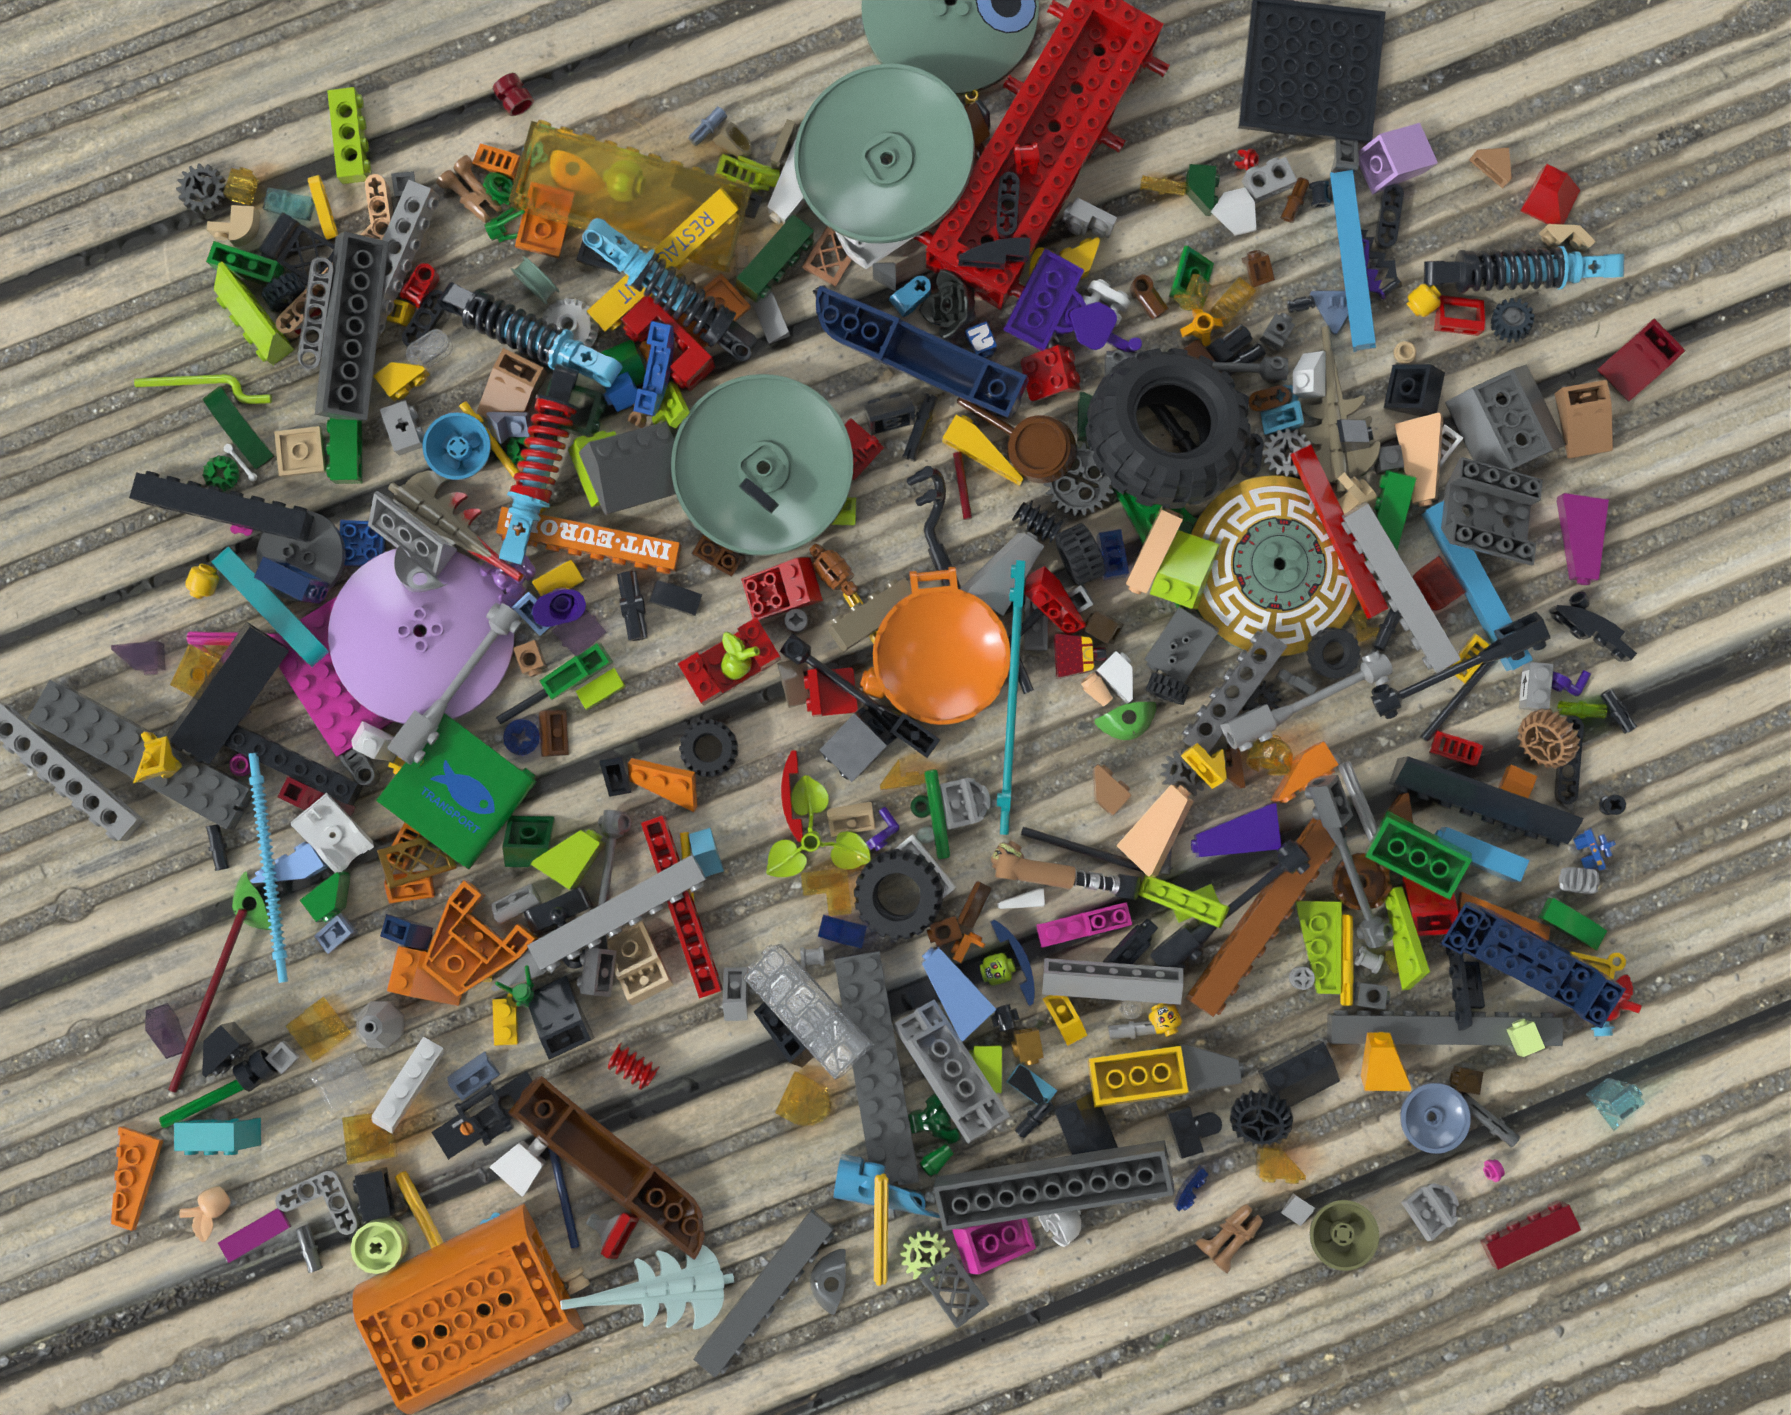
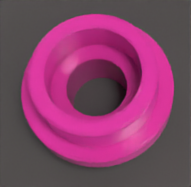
[229,754,251,776]
[1483,1159,1505,1182]

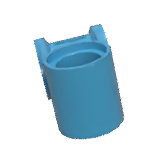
[889,276,931,318]

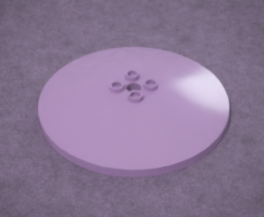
[328,549,514,724]

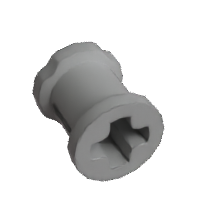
[800,946,825,968]
[1354,946,1384,974]

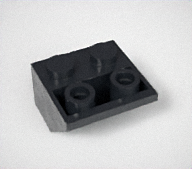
[202,1022,253,1078]

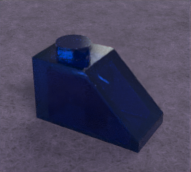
[818,915,867,949]

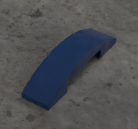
[990,919,1035,1006]

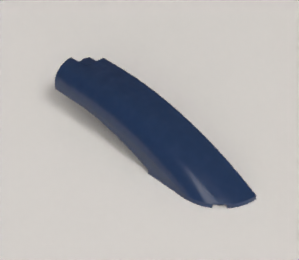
[816,286,1029,419]

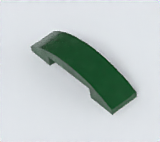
[202,386,275,470]

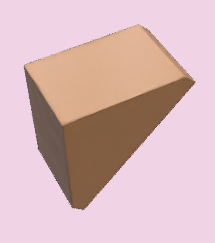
[1469,148,1512,189]

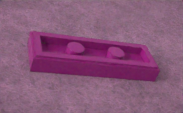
[218,1208,292,1263]

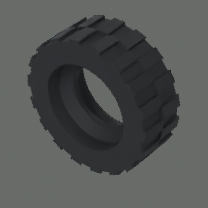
[1307,627,1361,679]

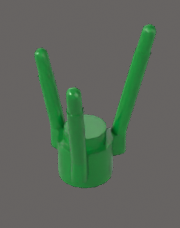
[484,203,525,243]
[495,965,534,1008]

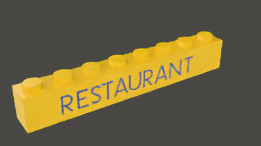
[587,188,740,331]

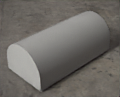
[491,884,541,924]

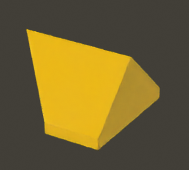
[133,736,177,784]

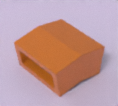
[1498,765,1537,798]

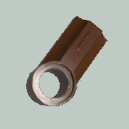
[1130,274,1169,320]

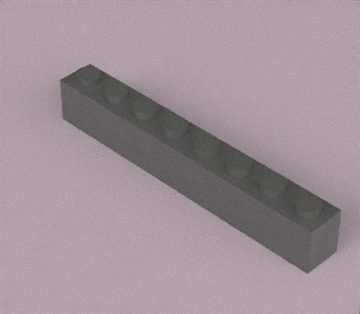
[693,1209,834,1377]

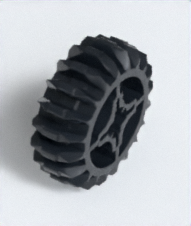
[1230,1088,1293,1148]

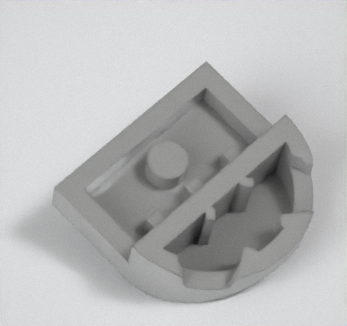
[940,778,990,830]
[1401,1183,1459,1241]

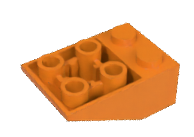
[1271,741,1339,804]

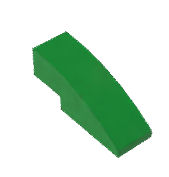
[539,643,613,700]
[1538,898,1607,951]

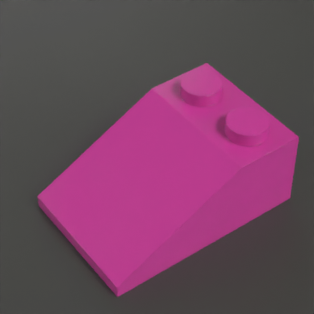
[952,1218,1036,1275]

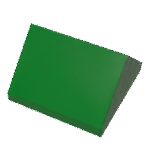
[1169,246,1214,305]
[600,340,646,391]

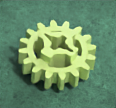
[901,1229,950,1281]

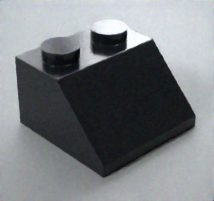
[1383,364,1445,416]

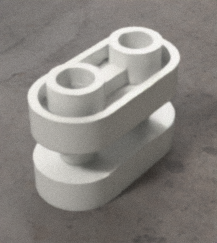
[1082,279,1131,327]

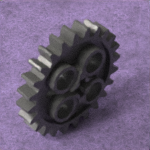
[1043,442,1115,516]

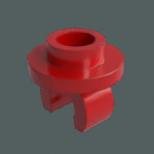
[1234,149,1259,171]

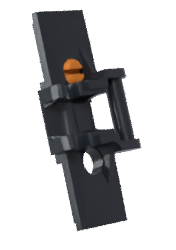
[431,1071,533,1160]

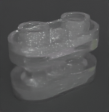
[406,329,453,370]

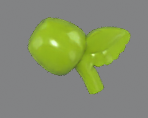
[721,632,760,680]

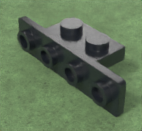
[1446,947,1485,1031]

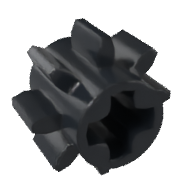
[990,1004,1020,1031]

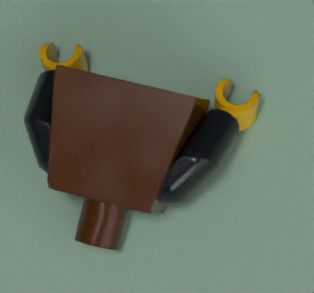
[964,90,991,160]

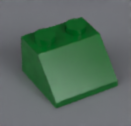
[300,872,351,923]

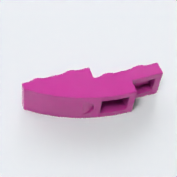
[1036,902,1132,947]

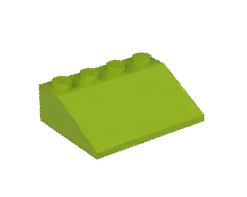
[214,262,295,366]

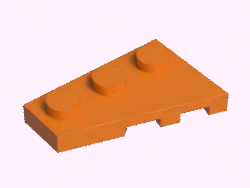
[628,758,697,812]

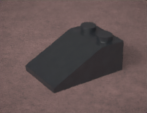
[864,393,915,436]

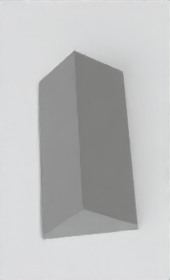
[368,491,458,577]

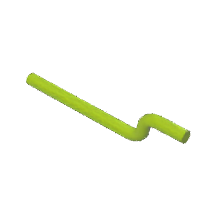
[134,374,272,404]

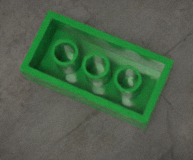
[1365,811,1472,900]

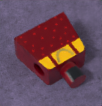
[1054,634,1106,679]

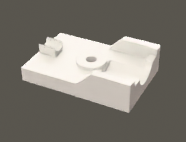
[291,793,374,873]

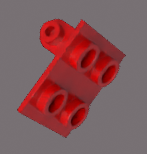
[844,418,884,481]

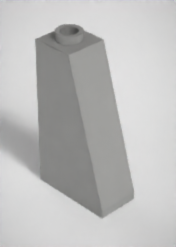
[960,532,1044,616]

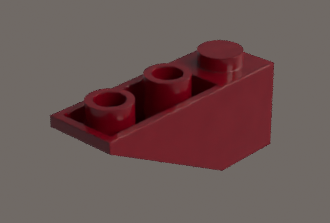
[277,776,356,818]

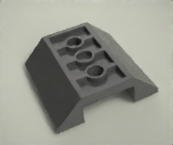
[1445,364,1566,470]
[1441,457,1543,566]

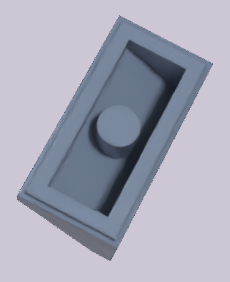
[447,1052,500,1101]

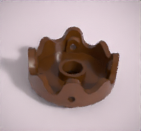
[1332,853,1392,910]

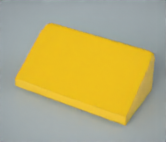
[532,560,584,596]

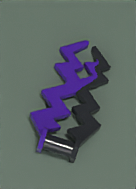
[1361,229,1402,300]

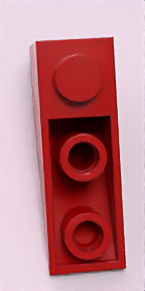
[1024,566,1086,635]

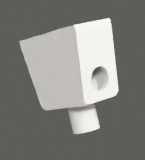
[490,1138,547,1197]

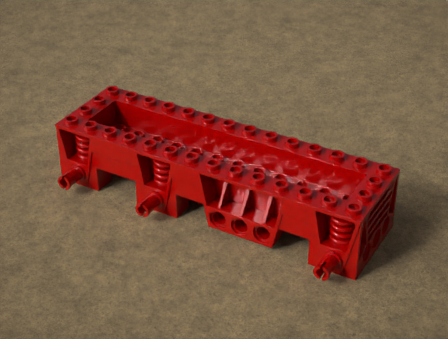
[913,0,1170,310]

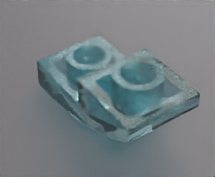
[263,188,315,221]

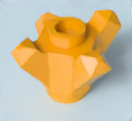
[1180,307,1224,346]

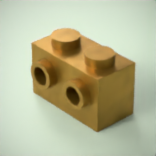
[1011,1027,1044,1065]

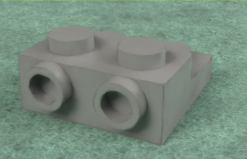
[1062,197,1117,239]

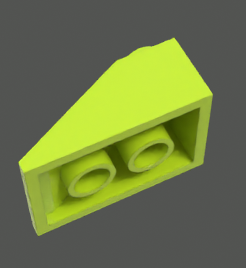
[1150,530,1220,609]

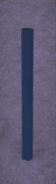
[548,1148,580,1249]

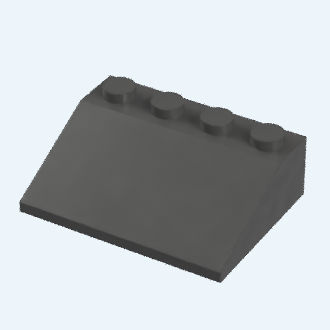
[579,422,676,515]

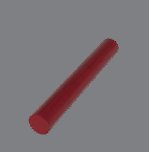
[953,452,972,520]

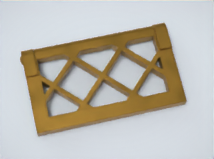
[377,837,456,889]

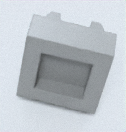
[265,1041,300,1074]

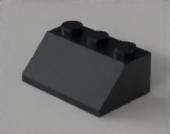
[1258,1040,1340,1107]
[1053,1091,1118,1155]

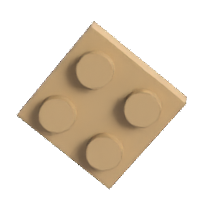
[274,426,326,477]

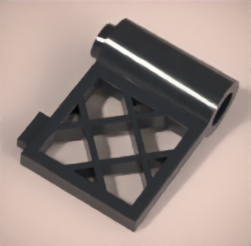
[258,212,335,286]

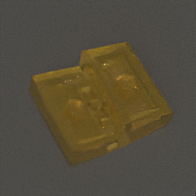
[285,997,351,1063]

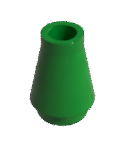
[919,1144,954,1177]

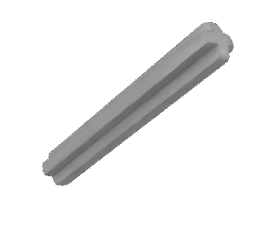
[1338,761,1378,843]

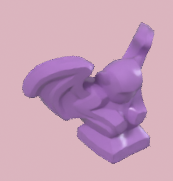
[480,555,536,610]

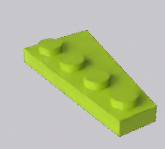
[1385,887,1430,990]
[1295,901,1342,994]

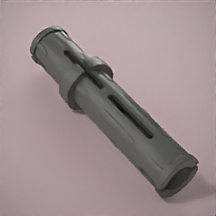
[1461,1092,1520,1147]

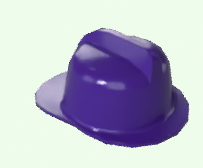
[532,588,586,627]

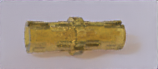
[1140,175,1186,197]

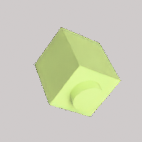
[1506,1019,1545,1057]

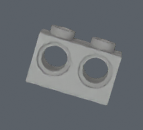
[1242,157,1297,204]

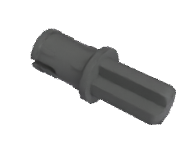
[296,1225,323,1273]

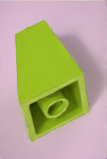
[530,829,606,890]

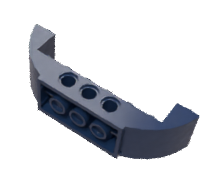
[1441,902,1626,1028]

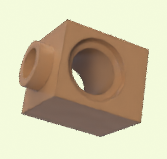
[513,640,547,677]

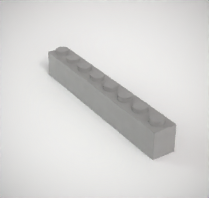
[1341,502,1461,673]
[527,855,707,972]

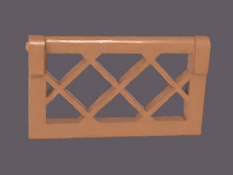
[802,226,852,287]

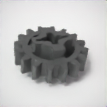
[176,163,228,214]
[1160,748,1206,796]

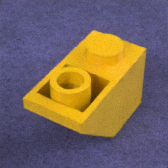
[1059,237,1100,280]
[373,362,430,402]

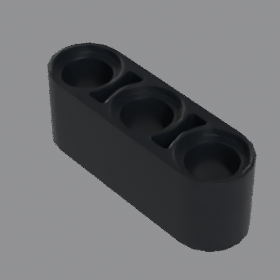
[523,885,593,934]

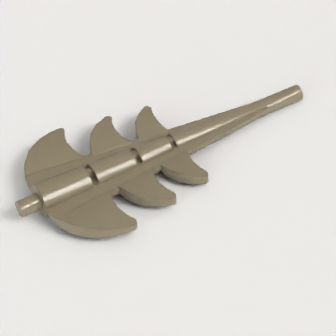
[1298,326,1380,493]

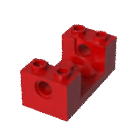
[622,296,715,392]
[678,617,782,705]

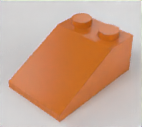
[387,945,462,1006]

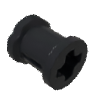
[1309,181,1331,208]
[1599,794,1626,815]

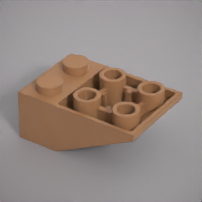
[476,348,548,418]
[1554,380,1613,459]

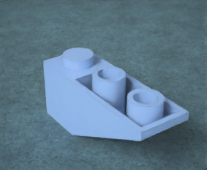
[250,842,329,883]

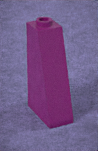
[1557,493,1609,585]

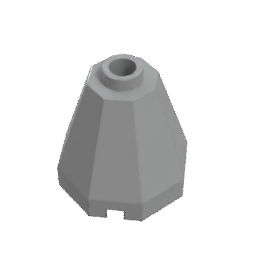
[356,1001,404,1048]

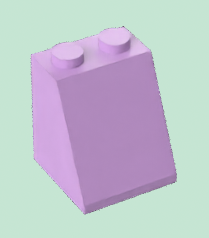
[1358,123,1438,194]

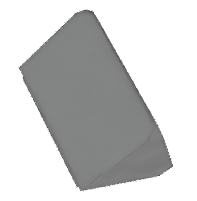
[1281,1193,1315,1226]

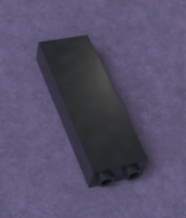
[167,621,289,764]

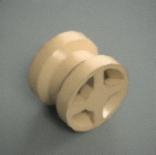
[561,1267,590,1295]

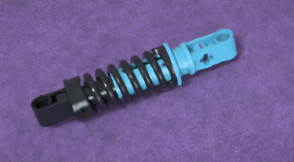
[582,218,757,361]
[1424,246,1625,293]
[437,282,622,387]

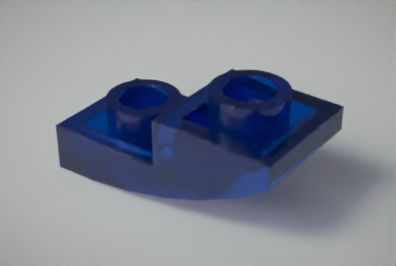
[1173,1165,1209,1211]

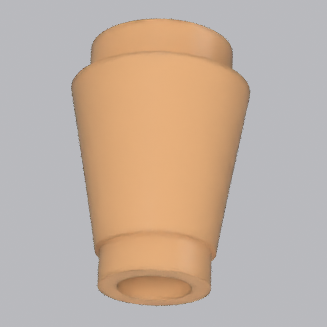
[1081,672,1113,706]

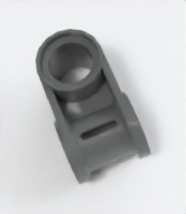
[339,749,380,787]

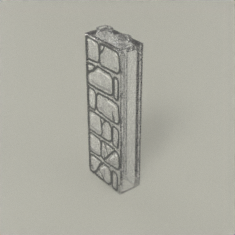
[743,944,874,1080]

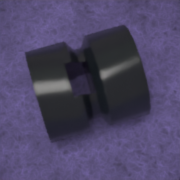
[232,1048,278,1092]

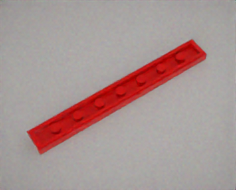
[1290,444,1388,619]

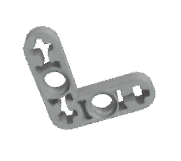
[275,1170,360,1235]

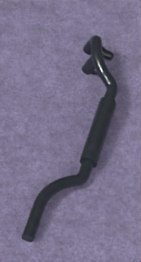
[906,466,1034,694]

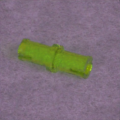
[1557,700,1607,719]

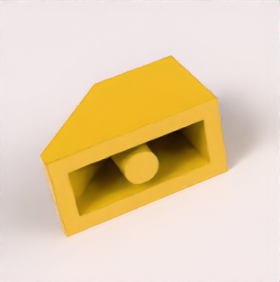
[1043,995,1088,1046]

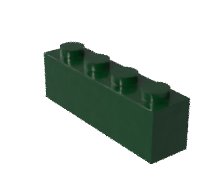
[736,214,814,303]

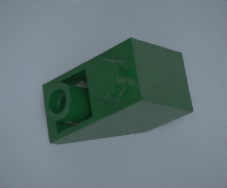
[1185,164,1220,216]

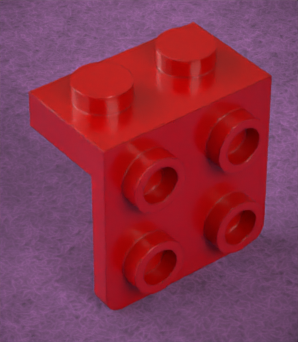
[1020,345,1081,401]
[804,668,858,717]

